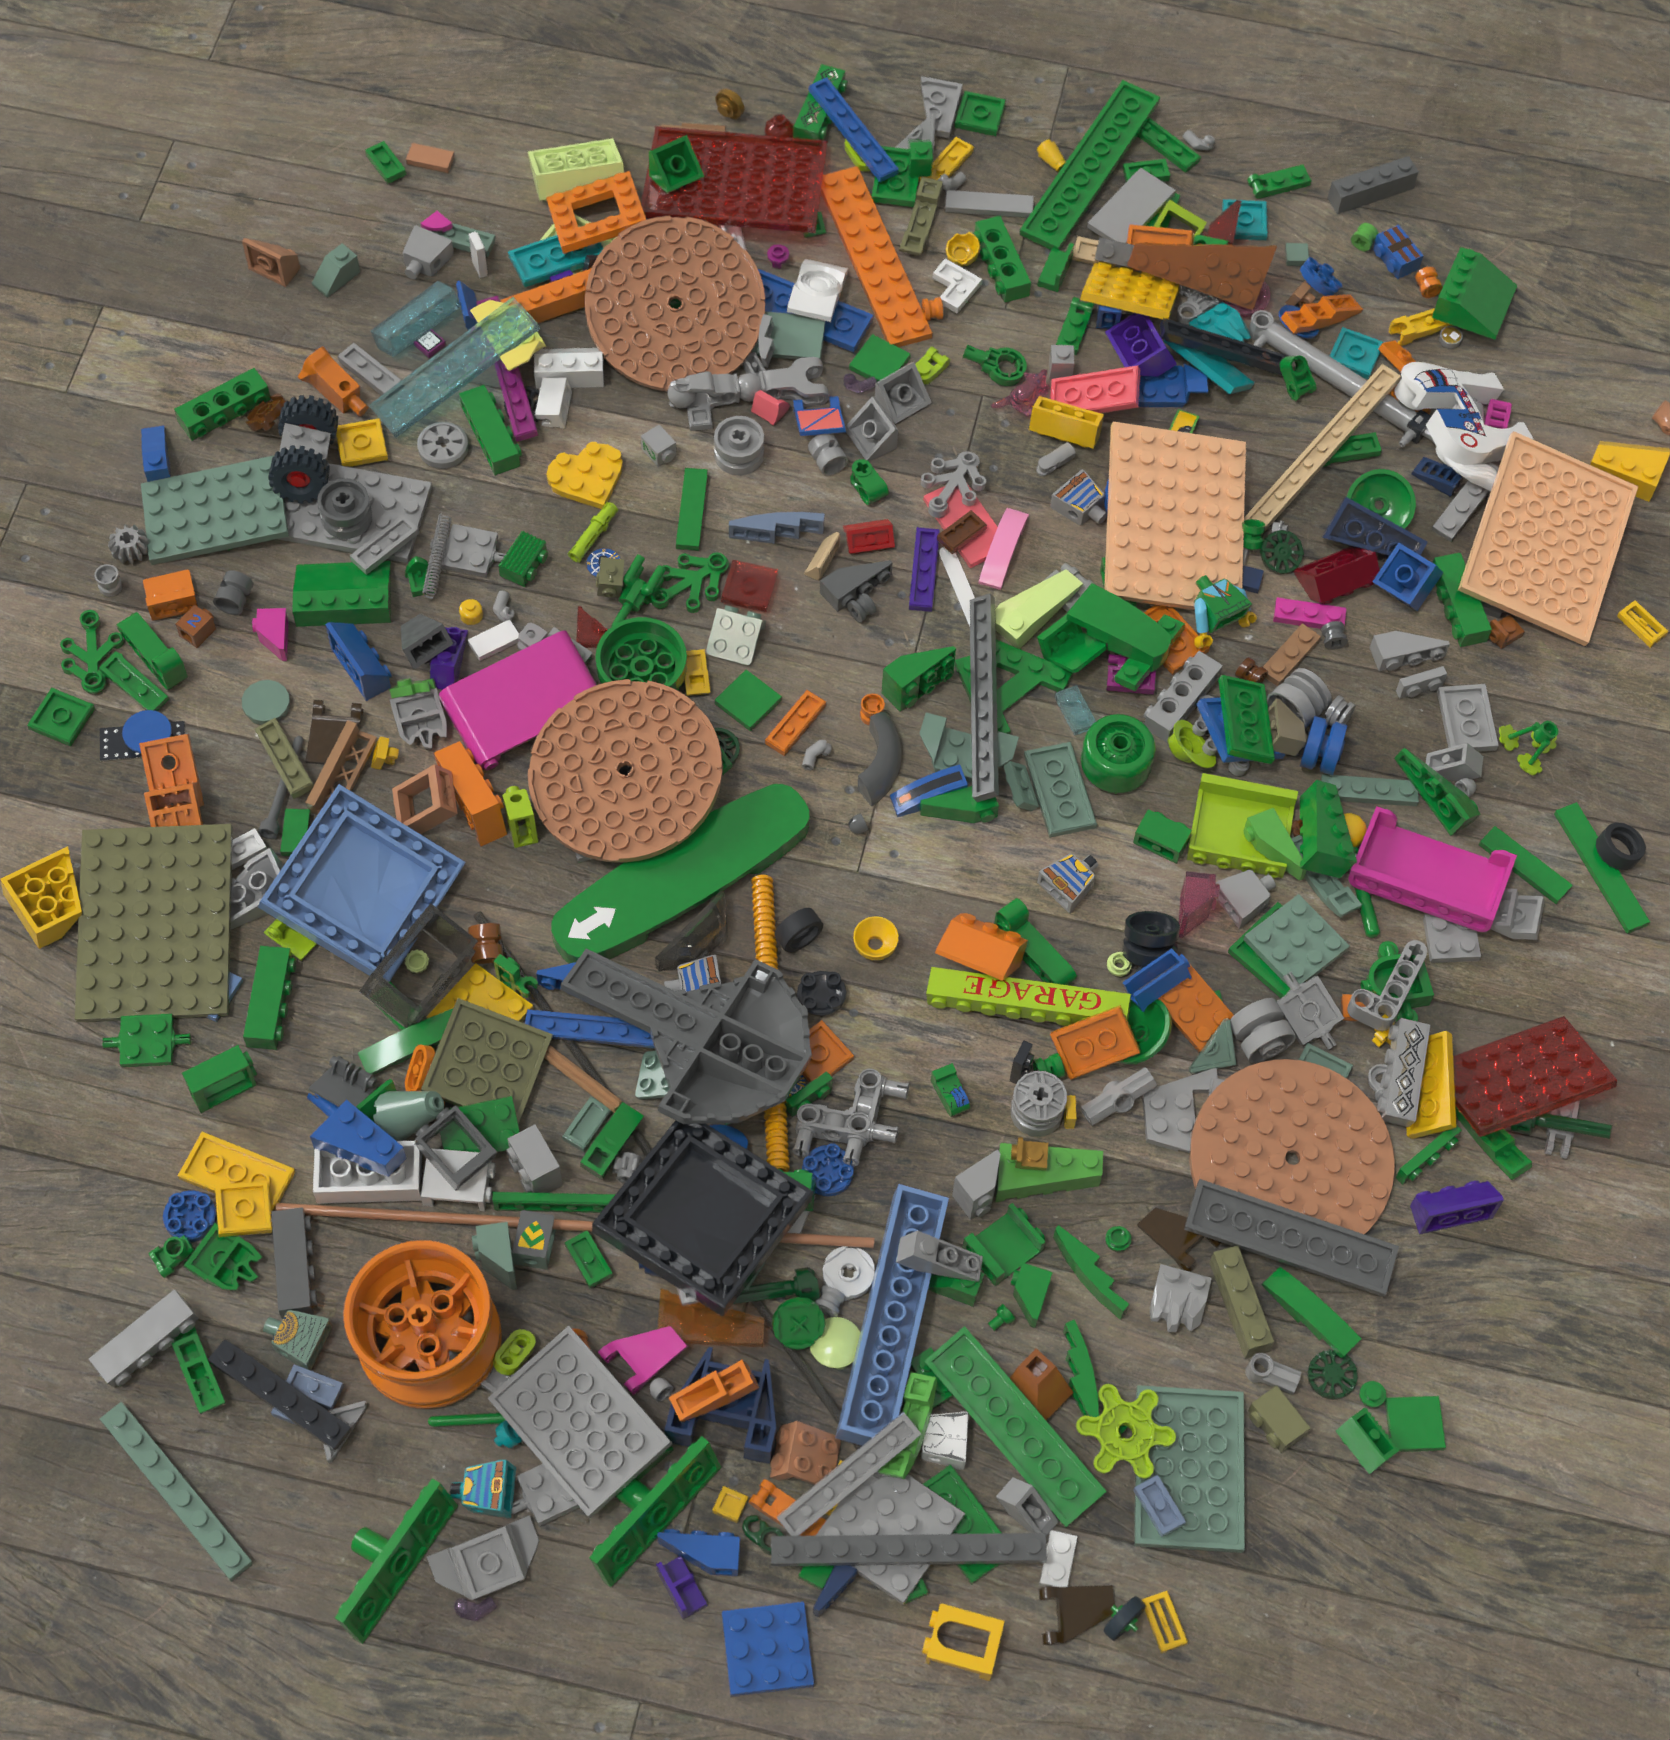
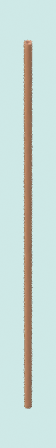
[276,1203,874,1248]

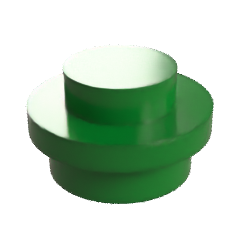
[1105,1226,1131,1252]
[1359,1381,1386,1408]

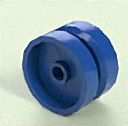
[1300,716,1347,775]

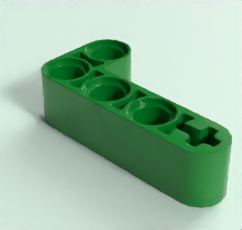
[116,612,188,690]
[994,898,1077,985]

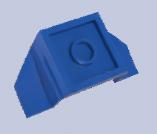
[1138,364,1208,408]

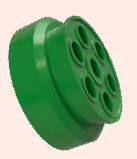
[596,617,687,690]

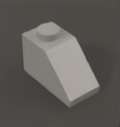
[1426,743,1483,781]
[996,1477,1059,1536]

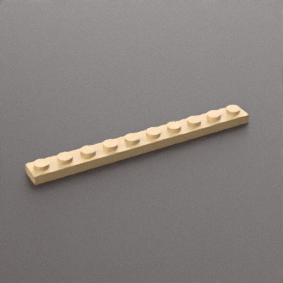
[1244,364,1401,534]

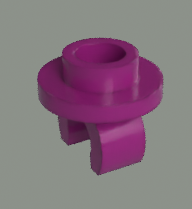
[767,244,789,269]

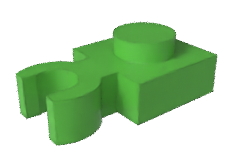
[389,678,436,698]

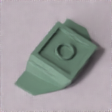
[920,712,1019,783]

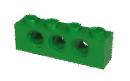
[972,216,1031,303]
[174,368,271,441]

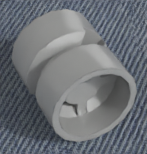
[808,433,848,476]

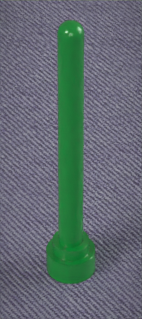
[428,1413,506,1427]

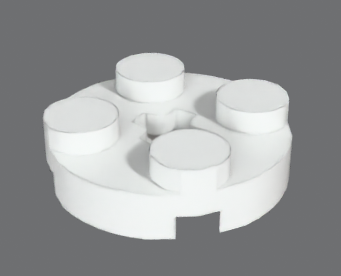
[823,1247,875,1301]

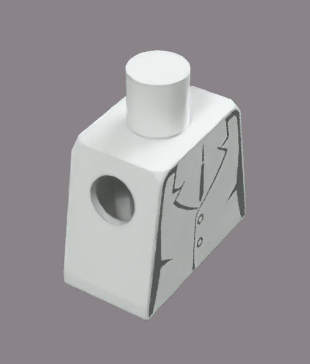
[921,1412,968,1470]

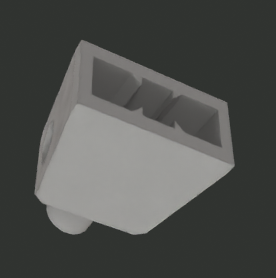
[403,225,454,279]
[1212,870,1276,929]

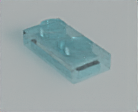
[1054,685,1096,736]

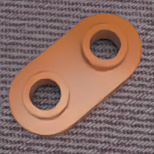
[405,1045,435,1091]

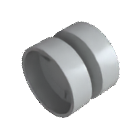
[1230,998,1296,1063]

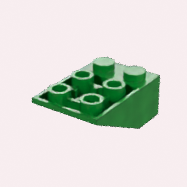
[881,646,956,712]

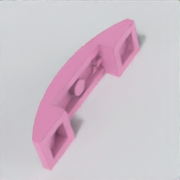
[979,508,1029,590]

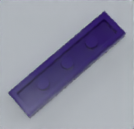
[909,527,940,612]

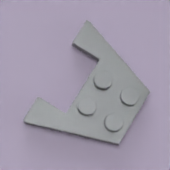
[1142,1068,1218,1153]

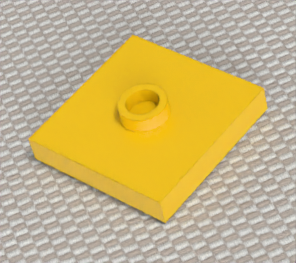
[336,418,388,467]
[215,1181,272,1237]

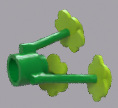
[1499,721,1559,775]

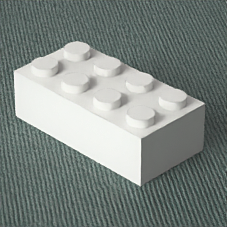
[313,1141,422,1204]

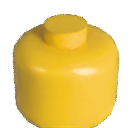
[459,599,483,625]

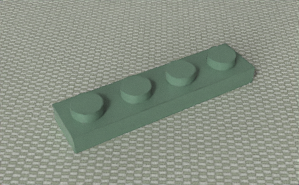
[1320,774,1418,807]

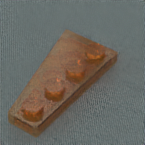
[658,1288,764,1347]

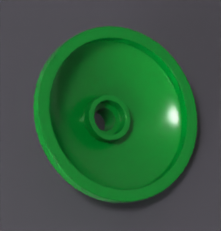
[1347,469,1416,529]
[1118,999,1172,1064]

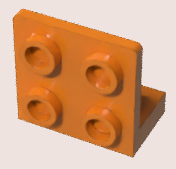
[143,570,198,621]

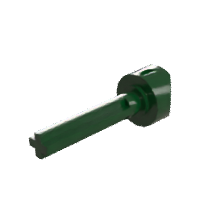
[1511,1098,1613,1139]
[733,1267,820,1304]

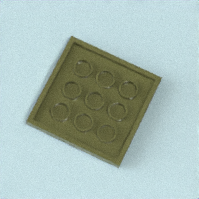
[421,998,553,1124]

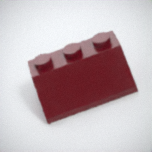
[1293,546,1380,604]

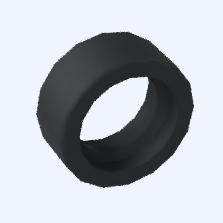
[1596,822,1646,870]
[775,908,823,953]

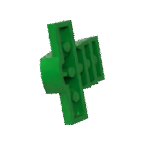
[1066,583,1185,691]

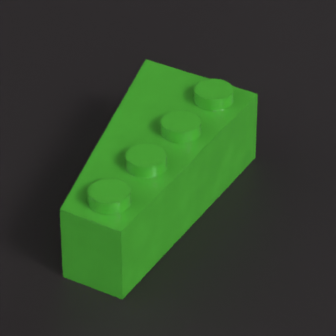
[996,1143,1103,1202]

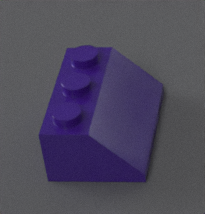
[1105,313,1177,377]
[1410,1180,1504,1234]

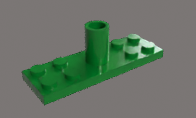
[589,1436,722,1588]
[335,1478,458,1644]

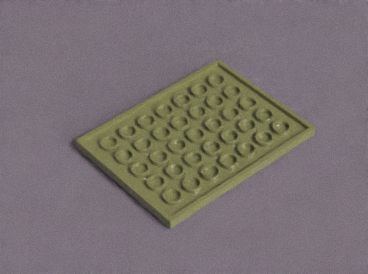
[75,824,233,1022]

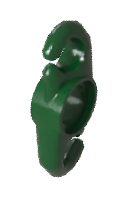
[742,1515,789,1567]

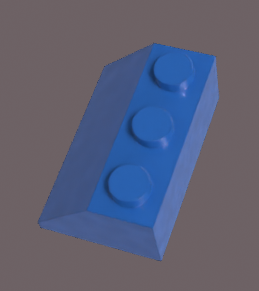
[325,622,392,701]

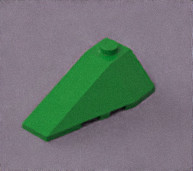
[1394,748,1481,836]

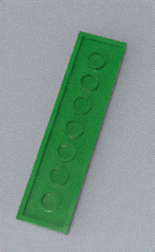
[924,1326,1107,1528]

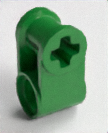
[1280,355,1316,401]
[850,459,889,505]

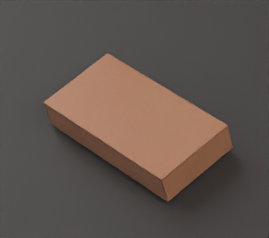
[406,143,455,173]

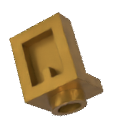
[1011,1137,1048,1170]

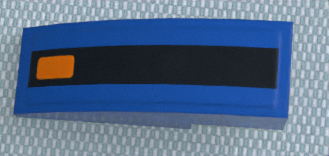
[890,764,968,817]

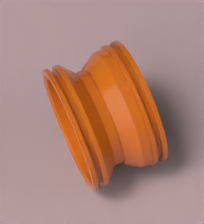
[344,1240,502,1409]

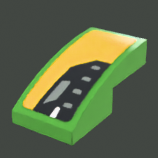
[1169,409,1200,434]

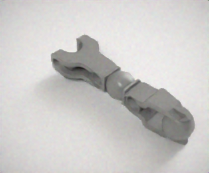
[667,357,829,410]

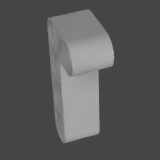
[1347,940,1427,1031]

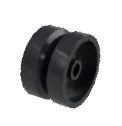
[1122,911,1180,967]

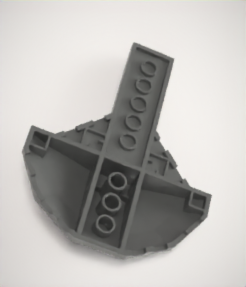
[561,949,812,1124]

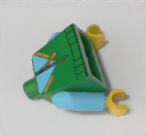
[1194,575,1257,649]

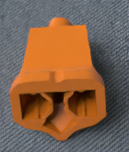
[298,347,368,416]

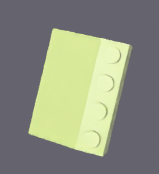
[528,138,624,201]

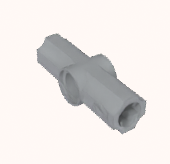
[1080,1067,1157,1126]

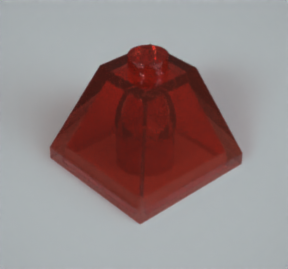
[1203,200,1241,245]

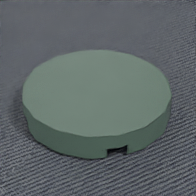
[242,680,290,725]

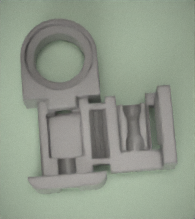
[1177,285,1219,325]

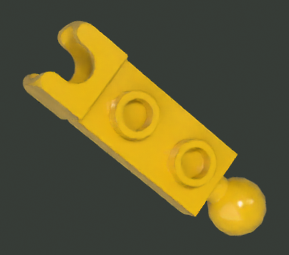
[1389,308,1453,346]

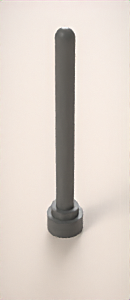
[258,736,304,839]

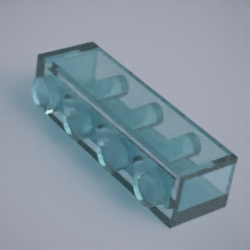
[370,281,461,357]

